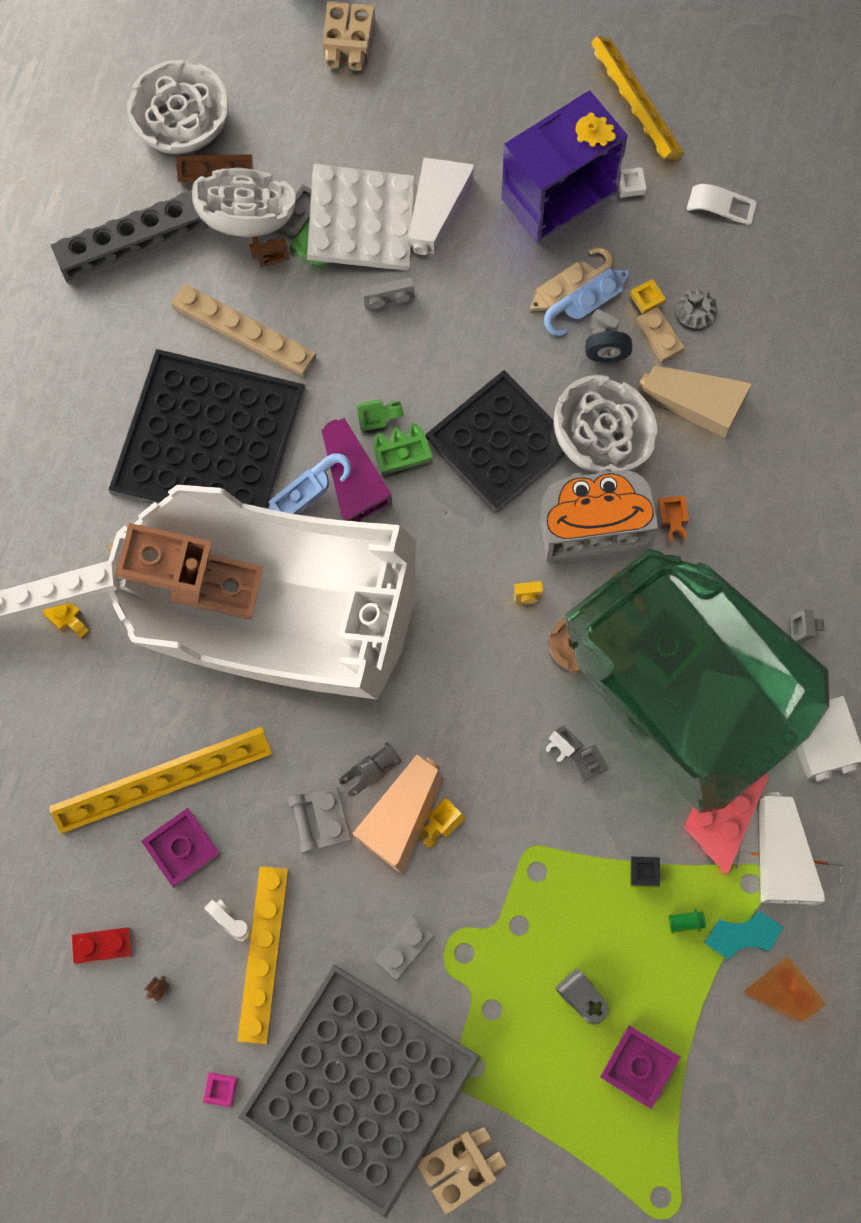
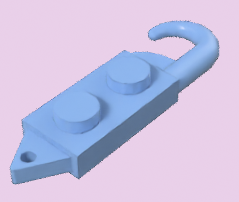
[544,268,630,336]
[269,453,351,515]

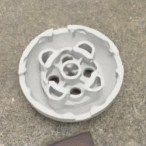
[127,60,228,154]
[192,168,296,237]
[554,375,657,474]

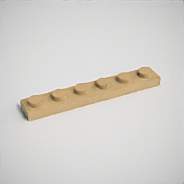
[171,283,316,377]

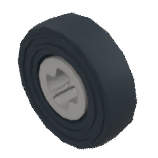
[585,331,633,363]

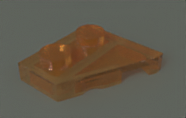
[744,956,826,1022]

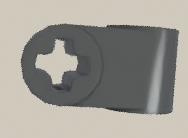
[555,968,609,1025]

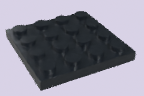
[425,370,565,512]

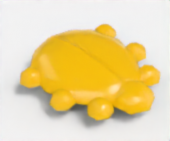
[575,112,615,147]

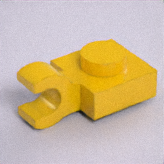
[42,602,89,639]

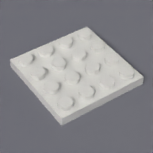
[307,164,414,271]

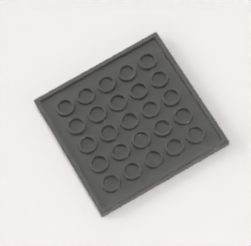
[238,964,482,1218]

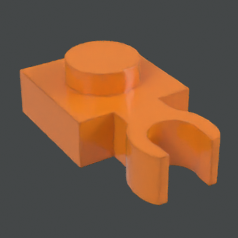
[657,495,689,544]

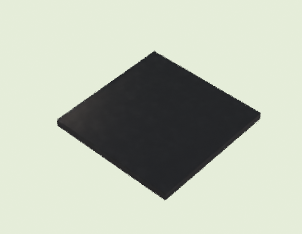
[108,349,306,509]

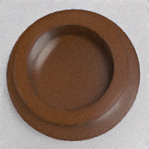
[144,975,170,1003]

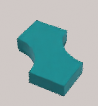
[703,911,784,960]

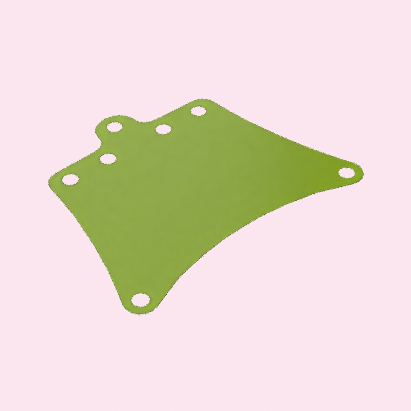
[443,845,761,1220]

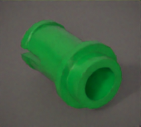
[668,909,706,933]

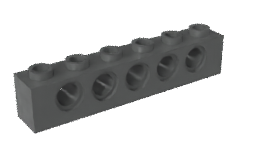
[51,191,208,282]

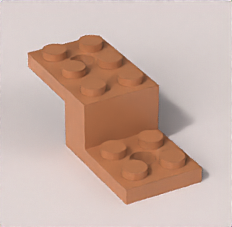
[116,523,264,620]

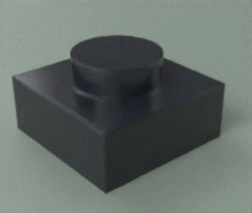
[630,856,660,887]

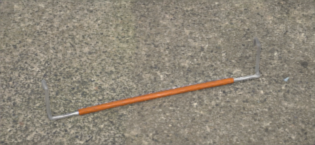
[737,851,843,882]

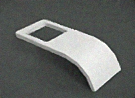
[687,184,757,225]

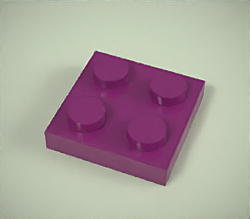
[141,808,221,888]
[599,1025,680,1109]

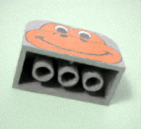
[540,469,658,561]

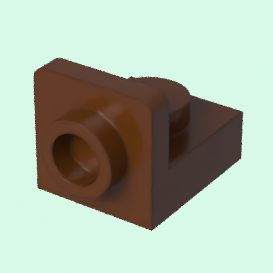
[249,237,290,268]

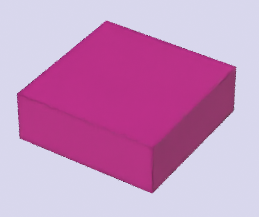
[203,1072,239,1108]

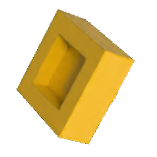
[630,279,666,315]
[514,581,543,604]

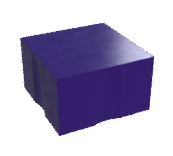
[501,90,628,243]

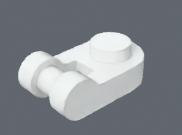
[204,900,250,942]

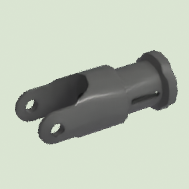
[339,742,402,797]

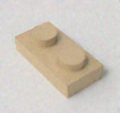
[635,307,685,364]

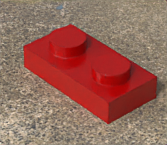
[72,927,133,964]

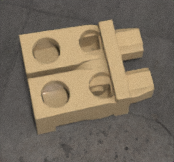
[323,1,375,70]
[418,1127,507,1215]

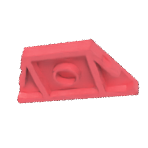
[684,774,769,875]

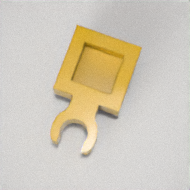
[419,797,466,848]

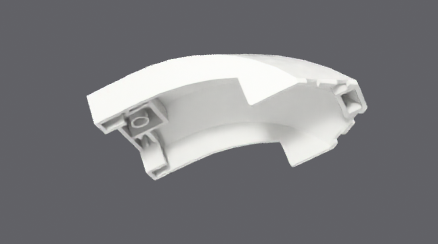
[107,485,416,699]

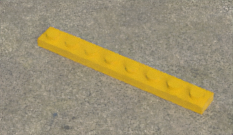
[50,727,273,834]

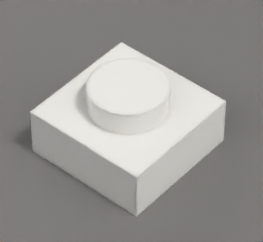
[619,167,647,198]

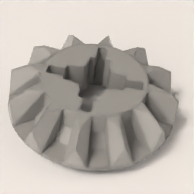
[676,288,718,329]

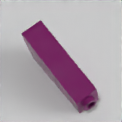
[321,417,393,522]

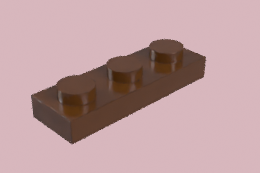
[176,154,253,182]

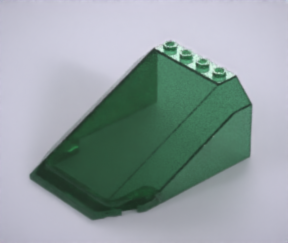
[564,548,829,813]

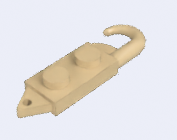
[530,247,614,311]

